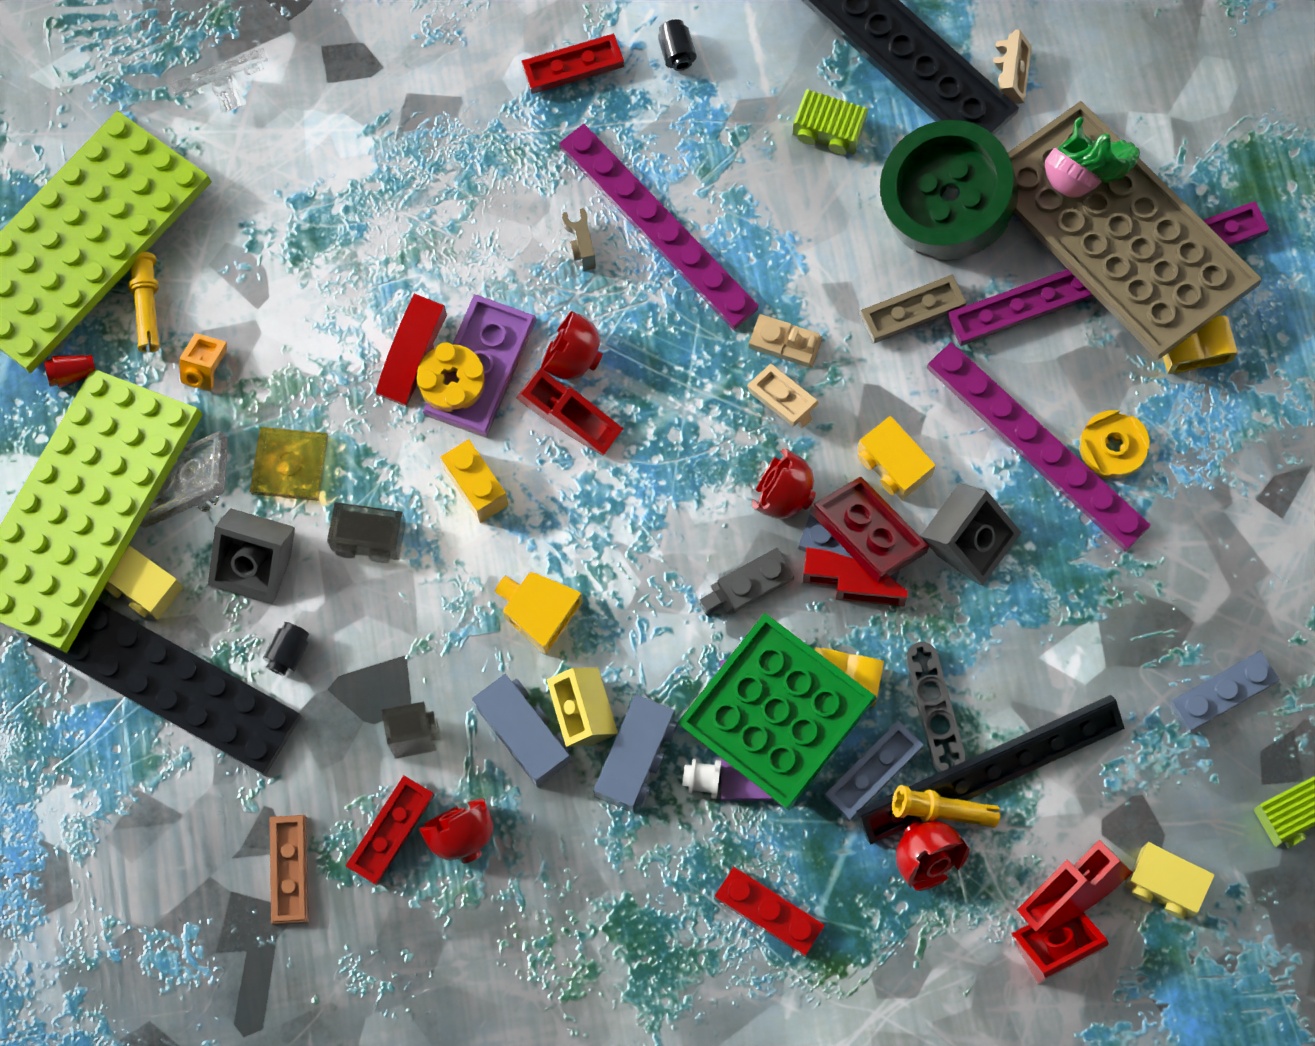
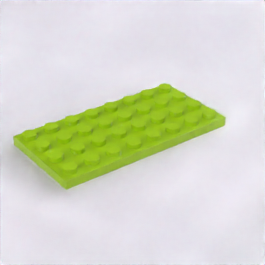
[0,110,212,374]
[0,369,203,653]

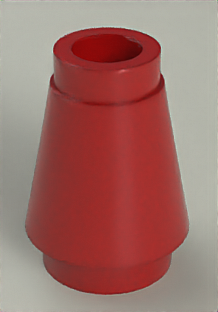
[44,354,95,388]

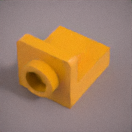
[179,333,227,391]

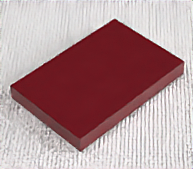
[809,476,930,583]

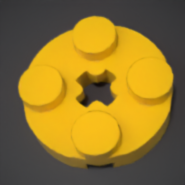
[417,342,485,412]
[1079,410,1150,480]

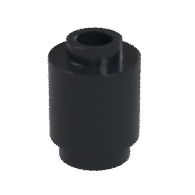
[658,19,697,71]
[263,622,309,676]

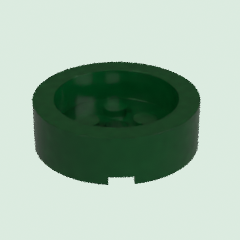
[880,120,1018,260]

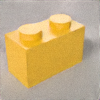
[857,416,936,500]
[440,439,509,523]

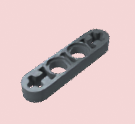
[905,642,965,773]

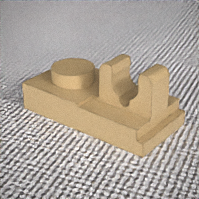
[993,30,1032,104]
[748,314,823,368]
[747,364,818,428]

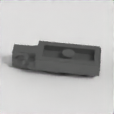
[700,548,794,616]

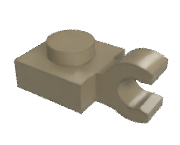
[562,208,596,271]

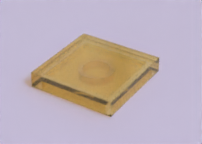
[250,427,328,501]

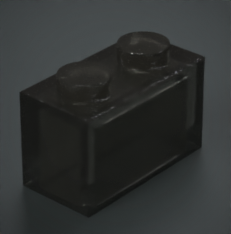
[327,502,406,563]
[381,701,441,759]

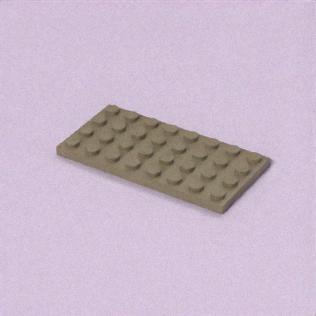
[1008,101,1262,361]

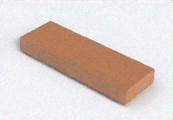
[269,815,309,925]

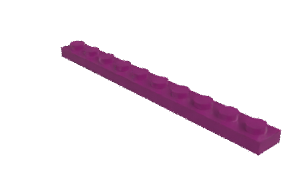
[947,201,1269,346]

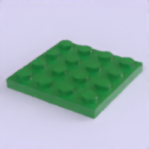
[677,613,877,811]

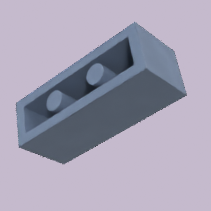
[472,673,571,788]
[593,694,678,813]

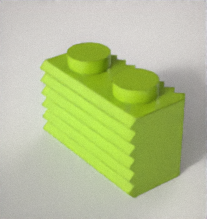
[792,89,868,155]
[1253,776,1315,849]

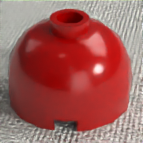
[541,311,603,380]
[752,449,816,519]
[419,798,493,864]
[896,821,970,891]

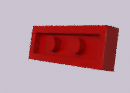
[521,33,624,94]
[345,775,435,886]
[714,866,825,957]

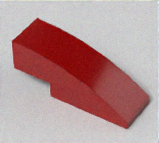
[375,293,447,407]
[516,368,624,456]
[802,547,908,607]
[1017,840,1133,935]

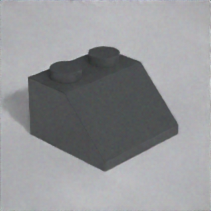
[920,483,1021,586]
[208,508,295,604]

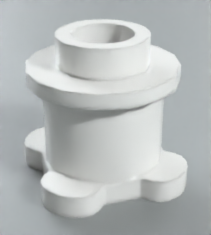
[682,759,721,799]

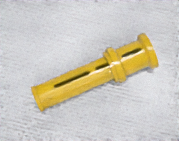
[128,252,160,353]
[892,785,1000,828]

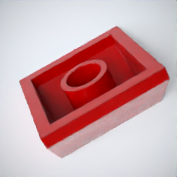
[1011,912,1109,984]

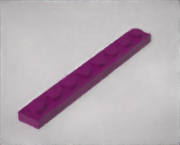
[559,123,759,331]
[926,342,1151,552]

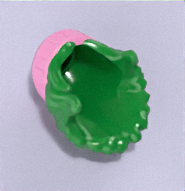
[1045,117,1140,198]

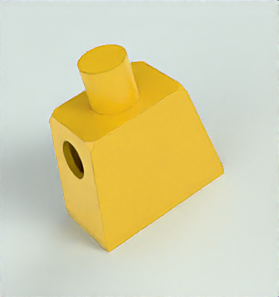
[495,572,583,655]

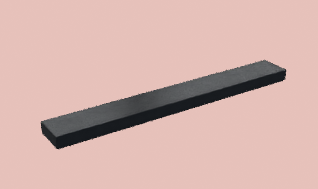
[856,695,1125,845]

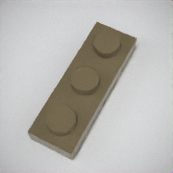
[860,274,966,344]

